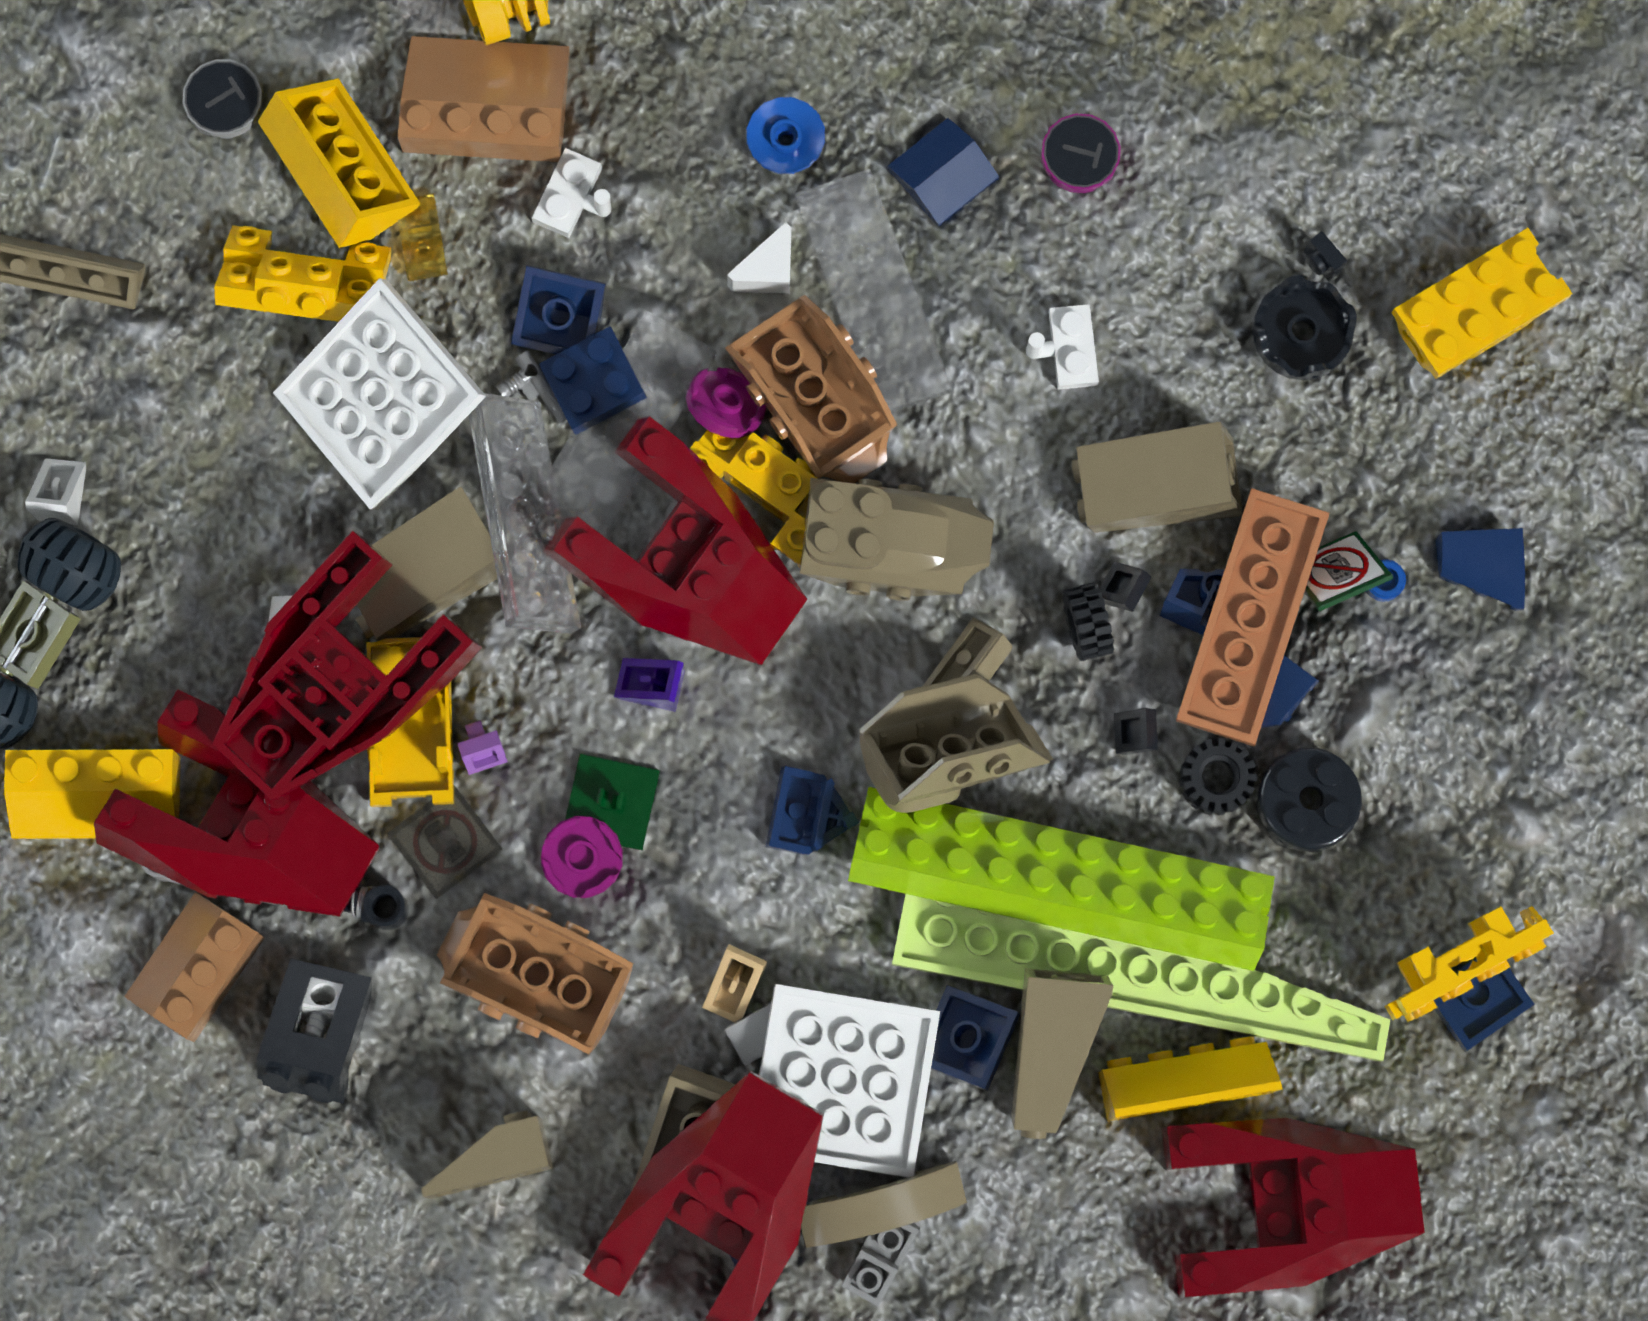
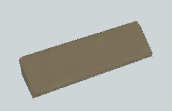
[0,234,145,310]
[922,617,1013,687]

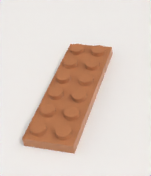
[1176,488,1330,746]

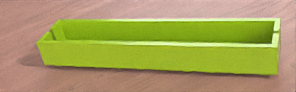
[848,786,1275,971]

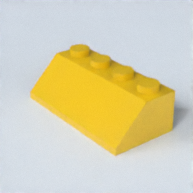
[258,78,420,248]
[4,749,181,839]
[1098,1036,1282,1122]

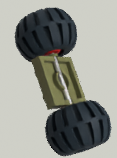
[0,518,121,749]

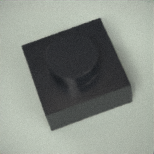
[1304,231,1348,282]
[1100,562,1151,612]
[1114,708,1158,755]

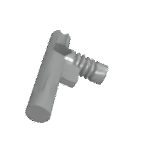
[495,351,568,425]

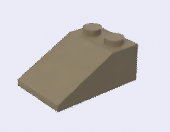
[631,1064,735,1191]
[421,1110,553,1199]

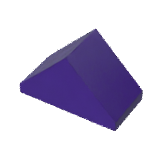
[614,658,685,712]

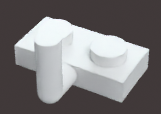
[532,148,611,238]
[1026,304,1099,390]

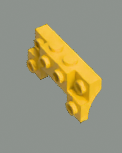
[215,225,391,322]
[690,430,817,568]

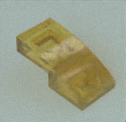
[398,193,448,282]

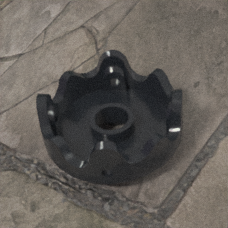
[1252,275,1357,380]
[1256,748,1362,852]

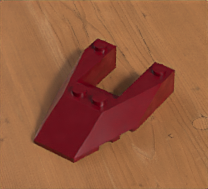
[542,416,808,665]
[212,531,482,801]
[94,689,379,917]
[583,1071,824,1321]
[1162,1118,1425,1297]

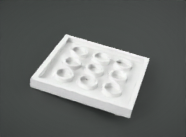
[273,278,486,510]
[759,984,940,1177]

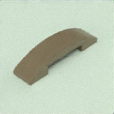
[801,1161,967,1248]

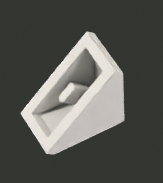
[727,222,791,294]
[25,458,86,525]

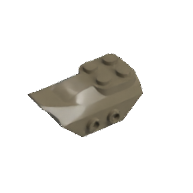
[800,478,994,601]
[859,674,1054,813]

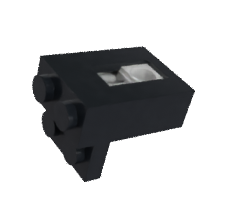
[257,958,372,1104]

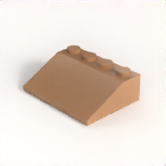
[398,36,570,162]

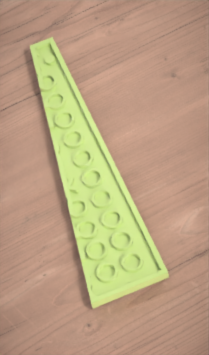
[892,894,1390,1062]

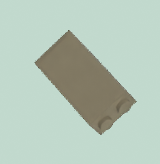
[1072,421,1243,533]
[355,487,508,641]
[1011,968,1113,1139]

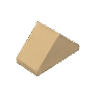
[702,944,767,1022]

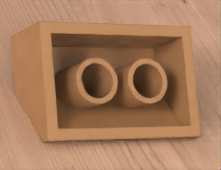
[124,892,265,1042]

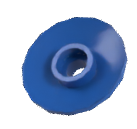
[747,97,825,174]

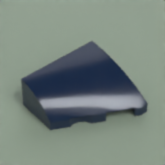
[1436,528,1525,611]
[1160,569,1225,635]

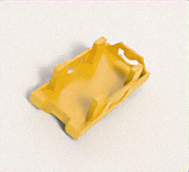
[1391,228,1573,379]
[367,637,454,807]
[1385,906,1554,1022]

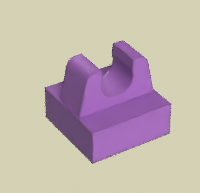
[457,720,508,775]

